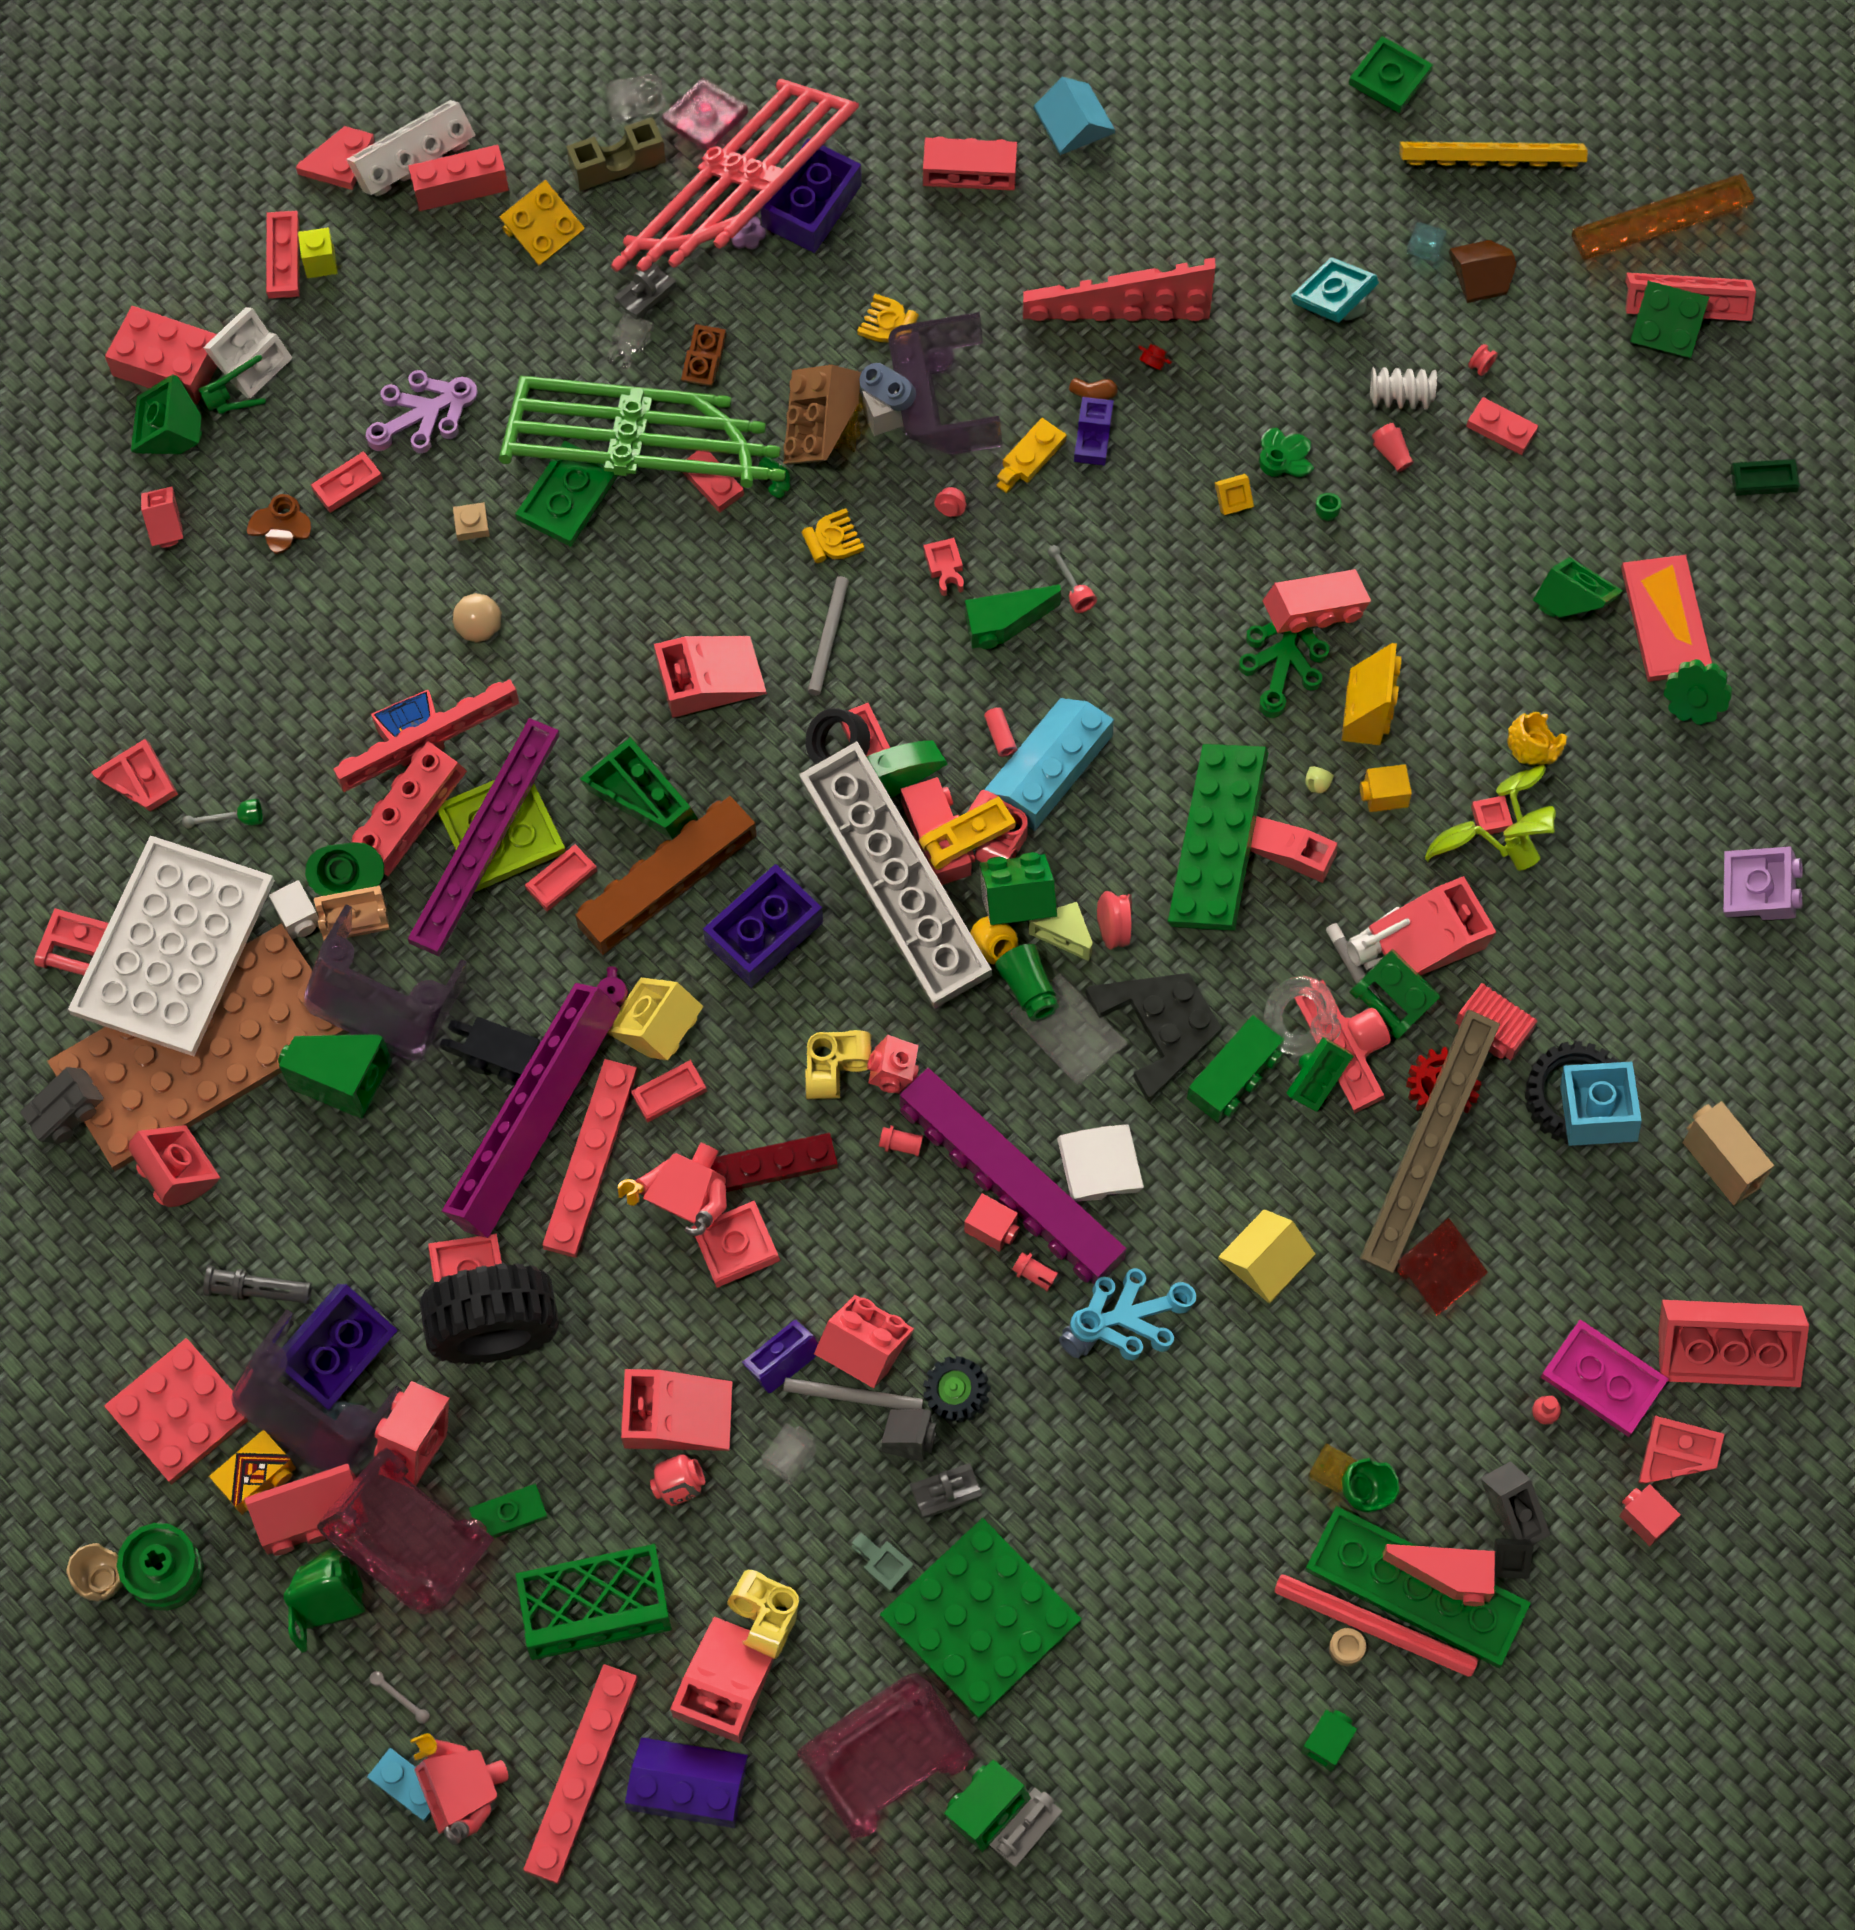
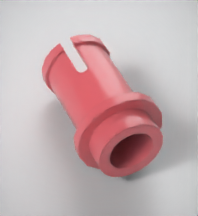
[879,1125,923,1157]
[1012,1252,1058,1292]

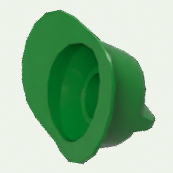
[305,842,384,896]

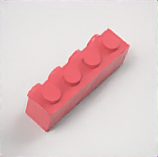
[352,741,467,876]

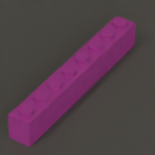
[441,983,621,1238]
[899,1068,1127,1284]

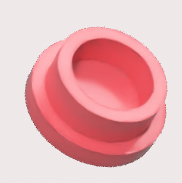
[935,487,966,517]

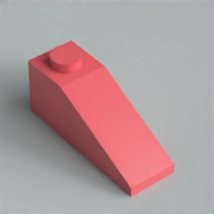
[1383,1544,1495,1606]

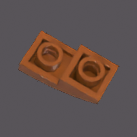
[681,324,727,387]

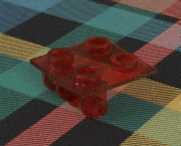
[1397,1218,1488,1316]

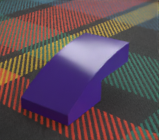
[1074,397,1114,466]

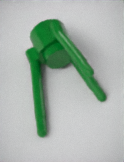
[199,354,266,415]

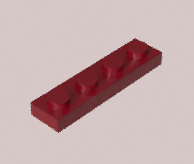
[710,1132,838,1192]

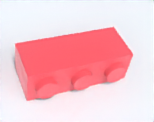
[923,137,1017,191]
[408,145,509,211]
[1262,569,1371,633]
[901,777,975,885]

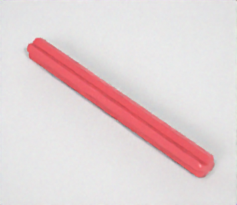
[1275,1575,1478,1677]

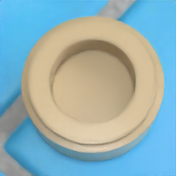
[1329,1628,1366,1666]

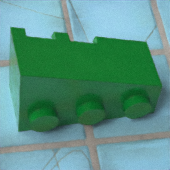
[579,737,698,840]

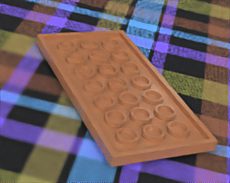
[47,923,350,1171]

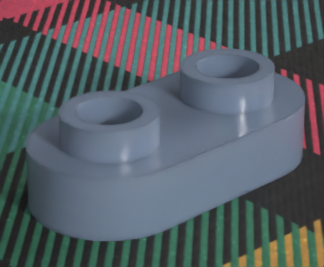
[859,363,916,411]

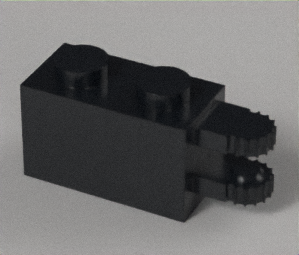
[439,1016,540,1086]

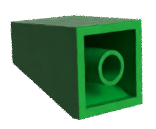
[278,1035,392,1119]

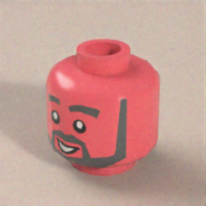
[650,1454,705,1506]

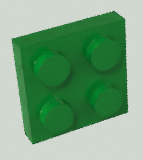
[1348,36,1433,113]
[1630,281,1709,358]

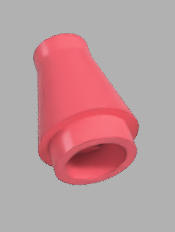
[1372,423,1413,472]

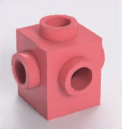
[867,1035,919,1094]

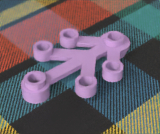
[366,370,477,453]

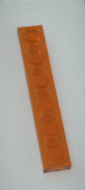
[1571,173,1755,260]

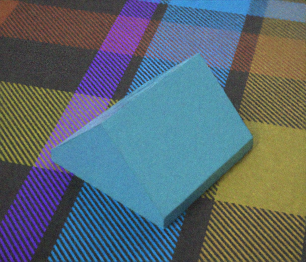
[1034,77,1115,155]

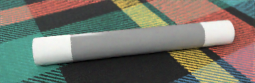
[1326,923,1380,999]

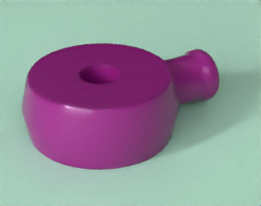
[597,966,628,1007]

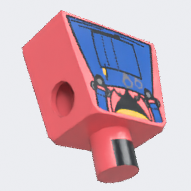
[371,690,445,766]

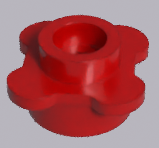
[1138,343,1173,370]

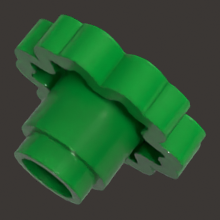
[1664,659,1732,725]

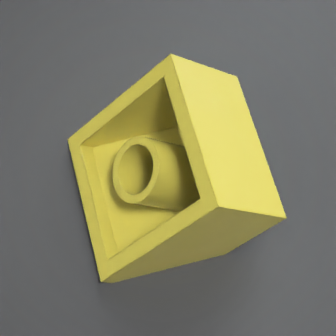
[607,977,704,1061]

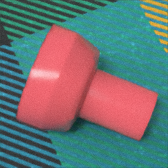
[1532,1396,1561,1425]

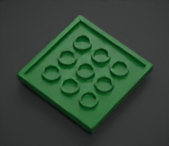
[879,1517,1082,1721]

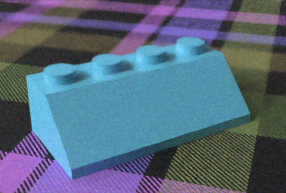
[984,698,1114,831]

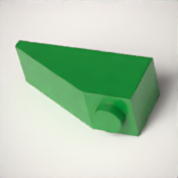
[965,584,1061,649]

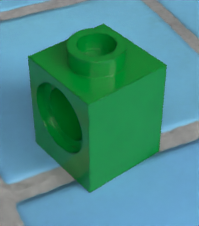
[1301,1709,1357,1772]

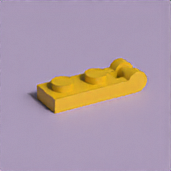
[918,796,1016,870]

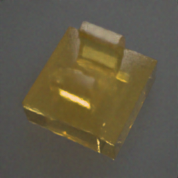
[1308,1443,1357,1493]

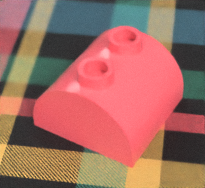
[128,1125,220,1207]

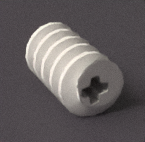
[1370,367,1437,410]

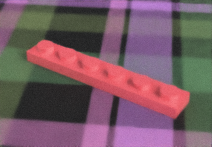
[333,679,519,792]
[542,1059,638,1258]
[523,1664,638,1885]

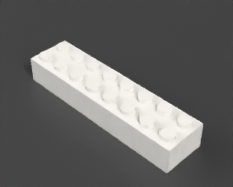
[799,741,992,1009]

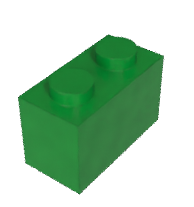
[944,1759,1031,1853]

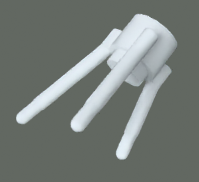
[1346,907,1410,970]

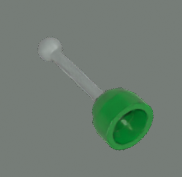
[182,798,263,829]

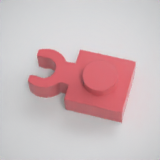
[923,538,964,596]

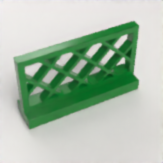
[515,1544,672,1661]

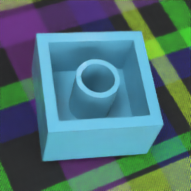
[1560,1062,1642,1146]

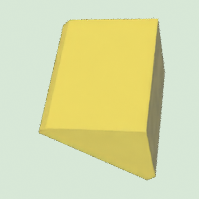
[1218,1209,1315,1304]

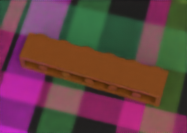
[575,796,757,955]

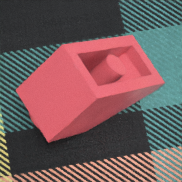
[141,486,183,548]

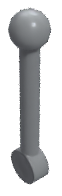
[370,1671,430,1723]

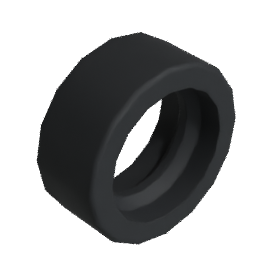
[805,708,870,764]

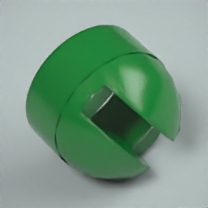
[1315,493,1342,521]

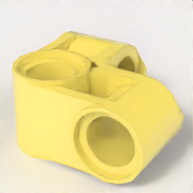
[806,1030,871,1099]
[727,1570,799,1659]

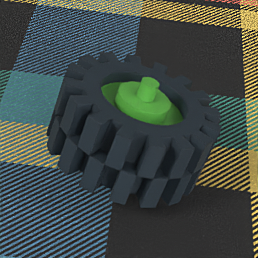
[923,1356,991,1423]

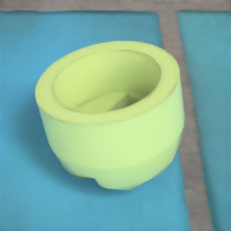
[1305,766,1334,794]

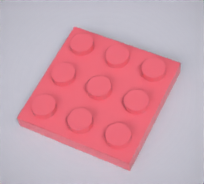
[104,1338,254,1485]

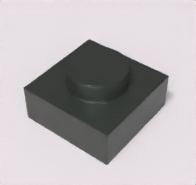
[1494,1539,1533,1579]

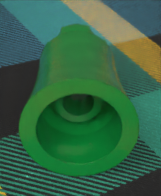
[995,944,1059,1022]

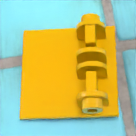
[499,180,585,265]

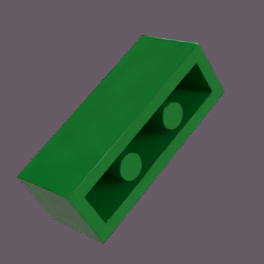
[1187,1015,1284,1123]

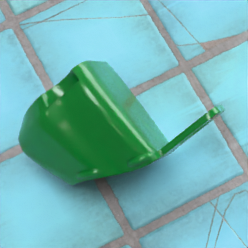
[284,1548,365,1653]

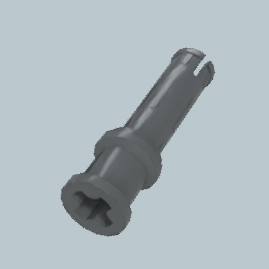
[203,1265,312,1304]

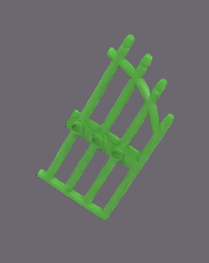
[499,375,786,488]

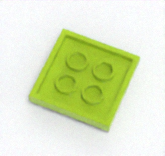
[437,780,566,892]

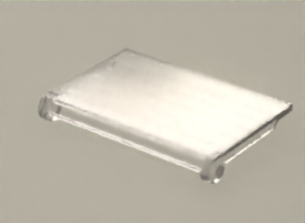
[1009,973,1128,1085]

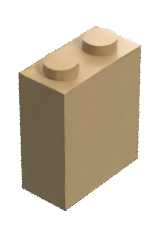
[1682,1101,1774,1206]

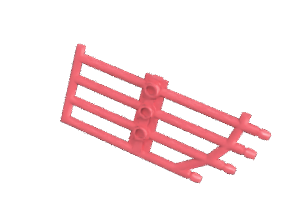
[611,79,859,272]

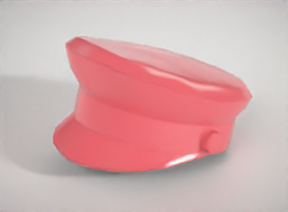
[1097,891,1132,950]

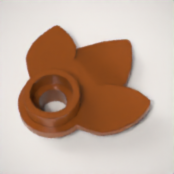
[247,494,311,554]

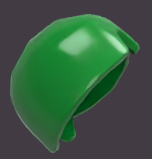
[1342,1458,1400,1513]

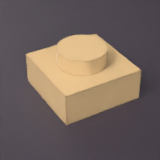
[453,503,489,541]

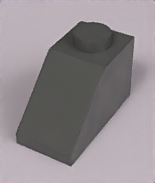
[1481,1461,1551,1544]

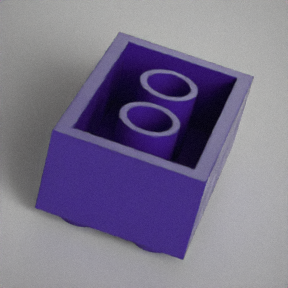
[761,138,862,253]
[703,864,823,988]

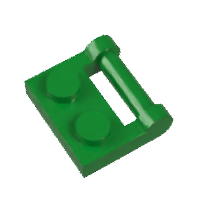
[1349,949,1440,1039]

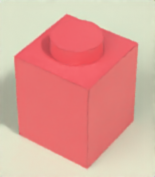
[964,1193,1020,1252]
[1620,1484,1681,1546]

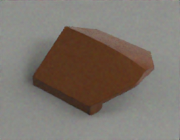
[1449,240,1517,303]

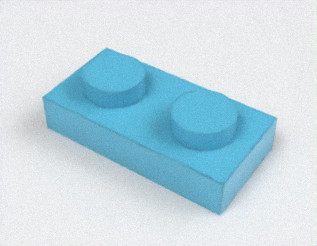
[367,1748,432,1822]

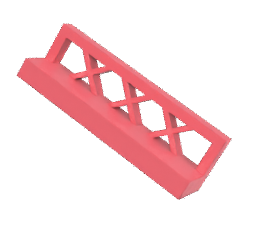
[1625,273,1756,321]

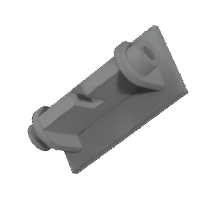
[990,1787,1062,1868]

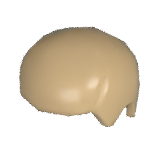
[453,593,502,643]
[66,1543,123,1602]

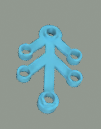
[1070,1268,1196,1361]

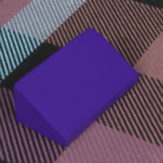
[742,1319,818,1394]

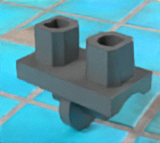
[614,263,677,322]
[910,1463,983,1519]

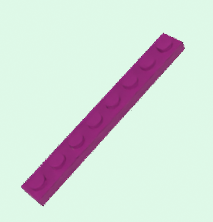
[408,718,560,956]

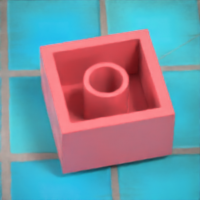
[374,1381,449,1489]

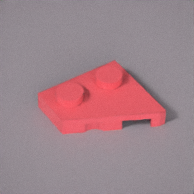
[296,126,375,190]
[92,739,178,812]
[1638,1416,1724,1484]

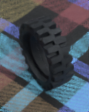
[1525,1041,1618,1144]

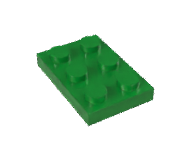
[515,441,619,547]

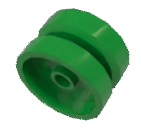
[116,1523,204,1611]

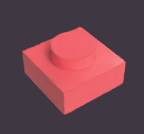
[1471,795,1513,836]

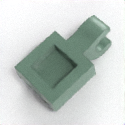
[851,1533,914,1593]

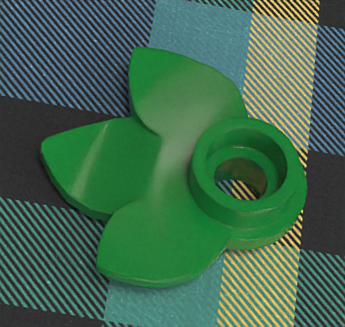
[1259,427,1314,477]

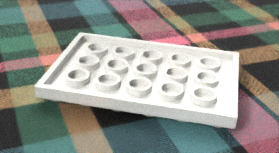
[68,835,275,1056]

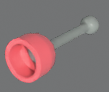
[1048,545,1097,613]

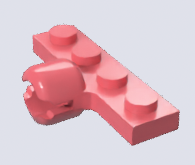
[1293,980,1391,1113]

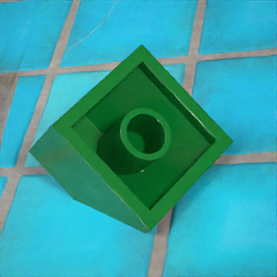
[131,374,202,454]
[1533,557,1623,617]

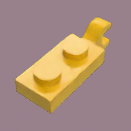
[996,418,1067,493]

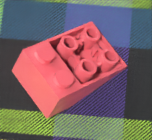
[654,636,767,718]
[1369,876,1496,976]
[621,1369,733,1451]
[670,1617,774,1744]

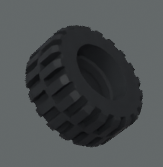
[419,1263,559,1364]

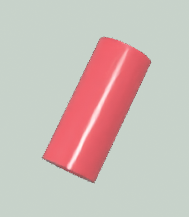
[984,707,1017,757]

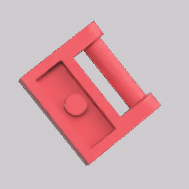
[34,908,109,976]

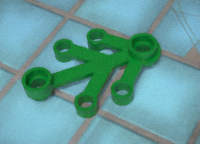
[1239,622,1329,718]

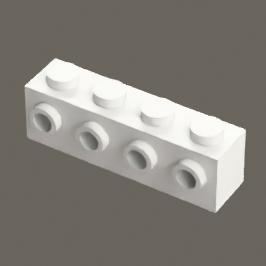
[346,100,476,196]

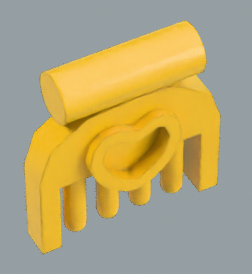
[857,294,919,346]
[801,508,865,563]

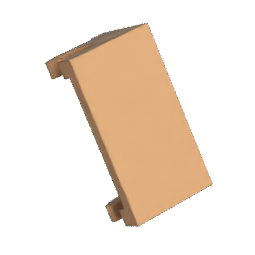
[314,886,390,942]

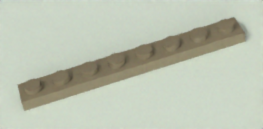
[1360,1009,1500,1274]

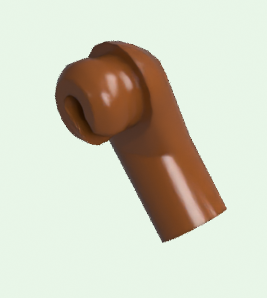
[1069,377,1118,400]

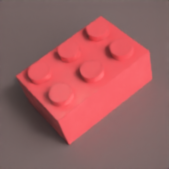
[105,306,217,405]

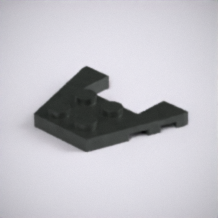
[1085,973,1222,1102]

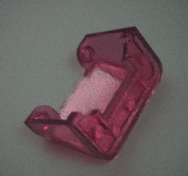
[317,1447,494,1614]
[797,1673,975,1839]

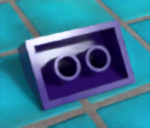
[269,1284,397,1410]
[625,1737,748,1828]

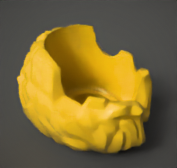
[1507,712,1568,766]

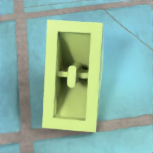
[1029,902,1093,961]

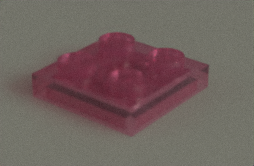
[662,78,749,151]

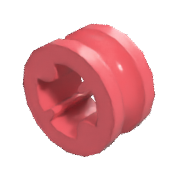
[1468,344,1498,376]

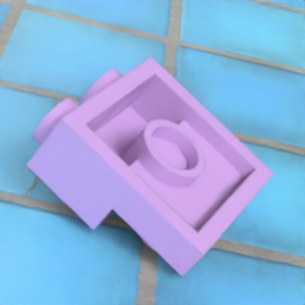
[1723,847,1803,920]

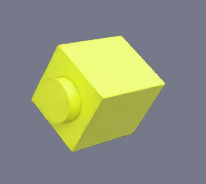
[298,227,338,278]

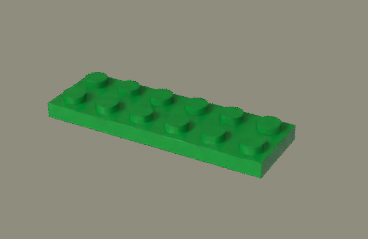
[1168,744,1269,931]
[1305,1506,1531,1669]

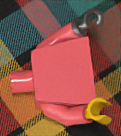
[618,1142,727,1236]
[410,1733,508,1845]

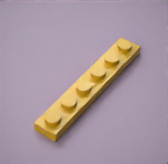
[1399,142,1588,167]

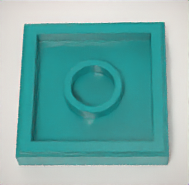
[1291,257,1379,323]

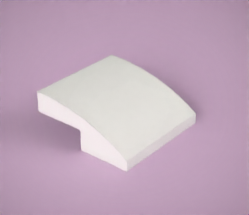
[203,307,292,398]
[1057,1124,1144,1201]

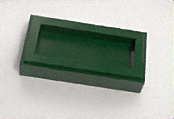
[1730,459,1800,496]

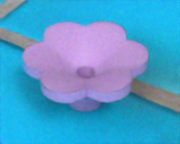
[731,216,766,249]

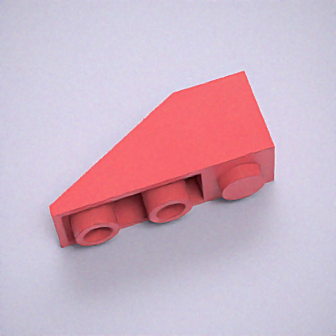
[1250,816,1337,883]

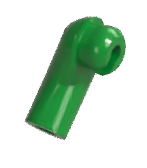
[758,456,791,499]

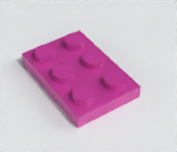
[1541,1319,1668,1437]

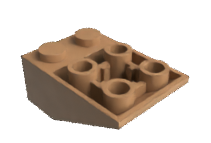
[783,365,861,465]

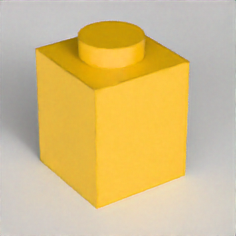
[1360,764,1412,812]

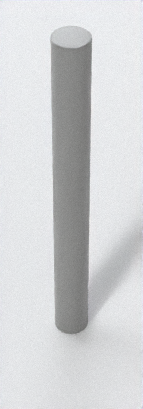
[808,577,849,696]
[783,1378,923,1409]

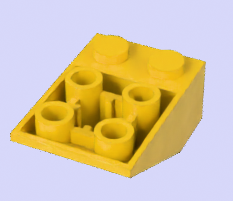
[1341,643,1401,745]

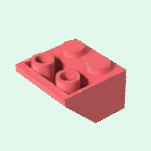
[814,1295,914,1388]

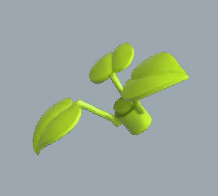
[1425,764,1556,871]

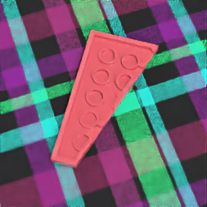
[1023,258,1215,321]

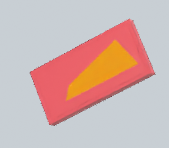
[1621,555,1712,682]

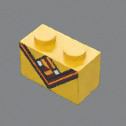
[209,1429,296,1515]

